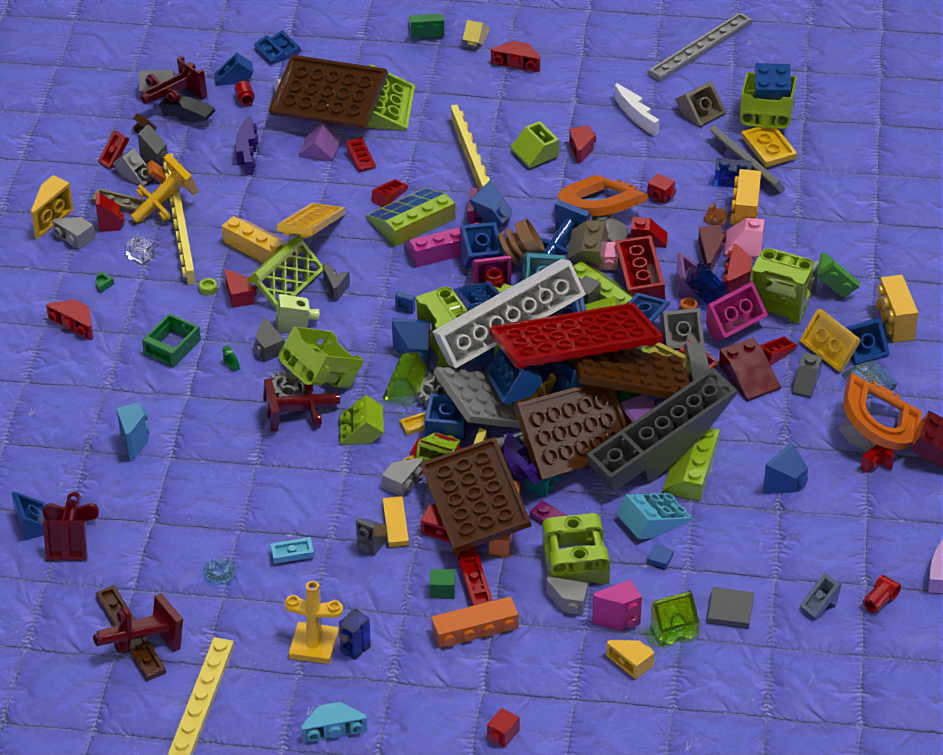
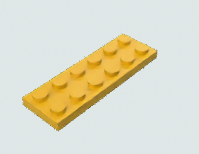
[277,203,345,238]

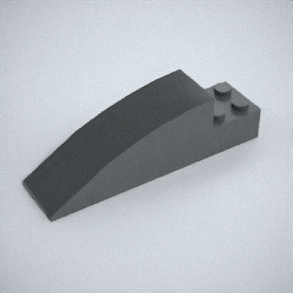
[587,368,738,492]

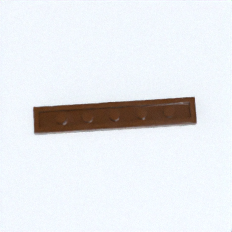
[96,585,166,681]

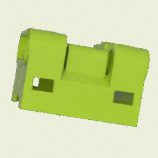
[740,72,797,129]
[751,248,813,324]
[416,286,468,368]
[279,326,364,389]
[542,513,610,585]

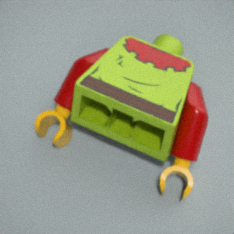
[403,433,462,462]

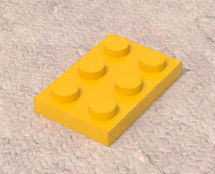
[741,127,797,168]
[799,309,861,372]

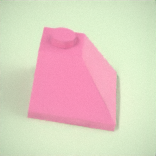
[724,218,765,260]

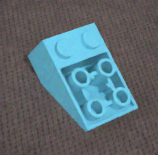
[616,493,692,539]

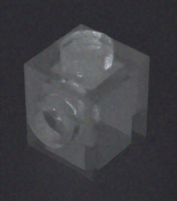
[125,234,155,266]

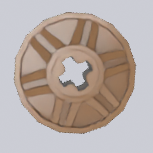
[498,218,545,267]

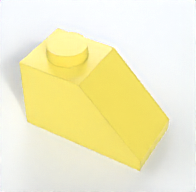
[463,20,490,47]

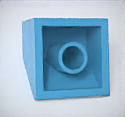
[116,402,150,461]

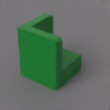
[429,569,456,599]

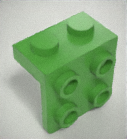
[818,252,860,298]

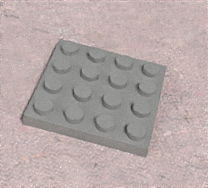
[433,367,521,429]

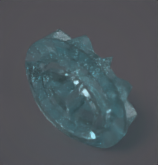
[203,557,236,584]

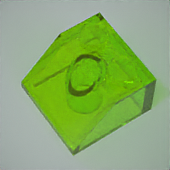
[383,352,428,400]
[650,591,700,646]

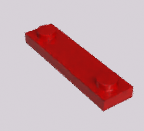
[456,546,493,606]

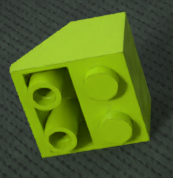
[510,121,559,168]
[339,395,384,445]

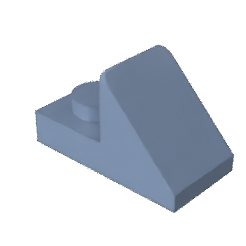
[800,573,841,619]

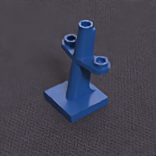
[541,200,590,264]

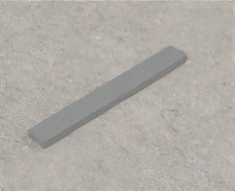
[648,12,752,82]

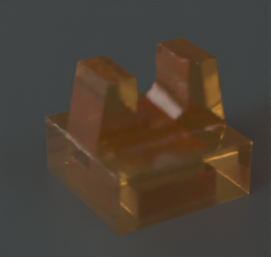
[703,203,729,225]

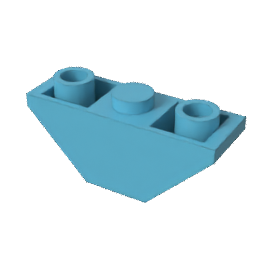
[301,702,367,743]

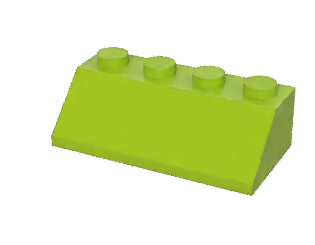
[573,261,634,304]
[662,427,720,501]

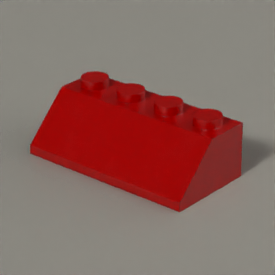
[615,235,666,300]

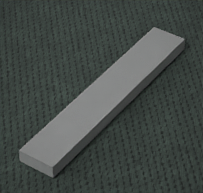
[710,125,785,193]

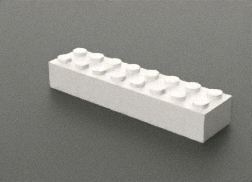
[432,259,586,368]

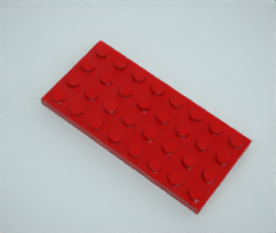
[490,302,663,368]

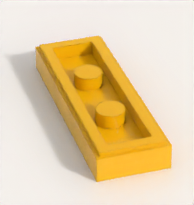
[383,496,409,547]

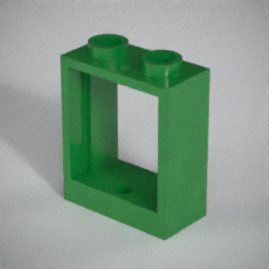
[142,313,201,367]

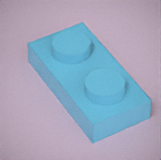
[270,537,314,564]

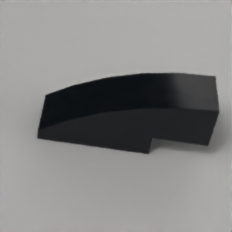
[159,95,216,121]

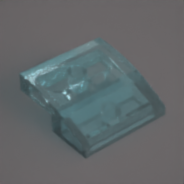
[841,361,898,398]

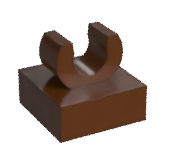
[133,113,157,133]

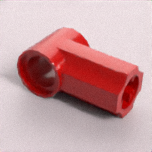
[863,574,901,613]

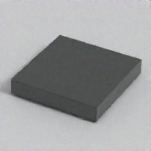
[707,587,754,628]

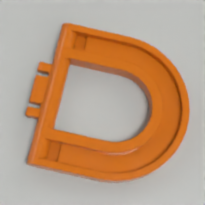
[558,175,648,216]
[843,373,922,450]

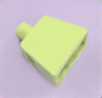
[275,294,320,333]

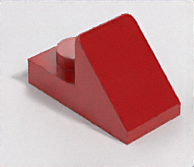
[98,130,129,169]
[861,444,894,473]

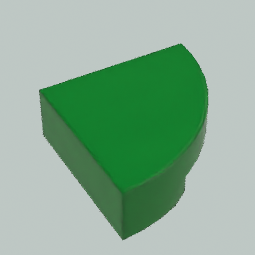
[96,271,115,293]
[222,345,240,372]

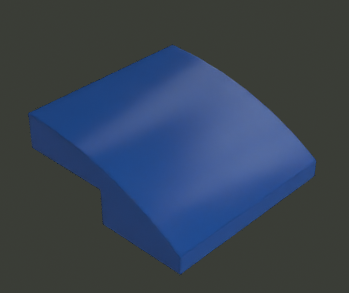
[254,30,301,63]

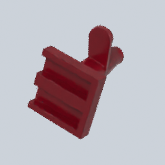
[140,56,208,104]
[263,378,340,432]
[42,492,99,560]
[93,593,183,654]

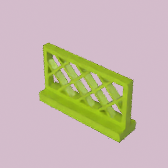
[246,234,323,310]

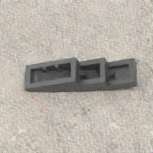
[684,342,709,383]

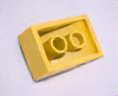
[31,175,74,239]

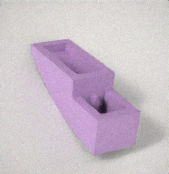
[928,539,943,594]

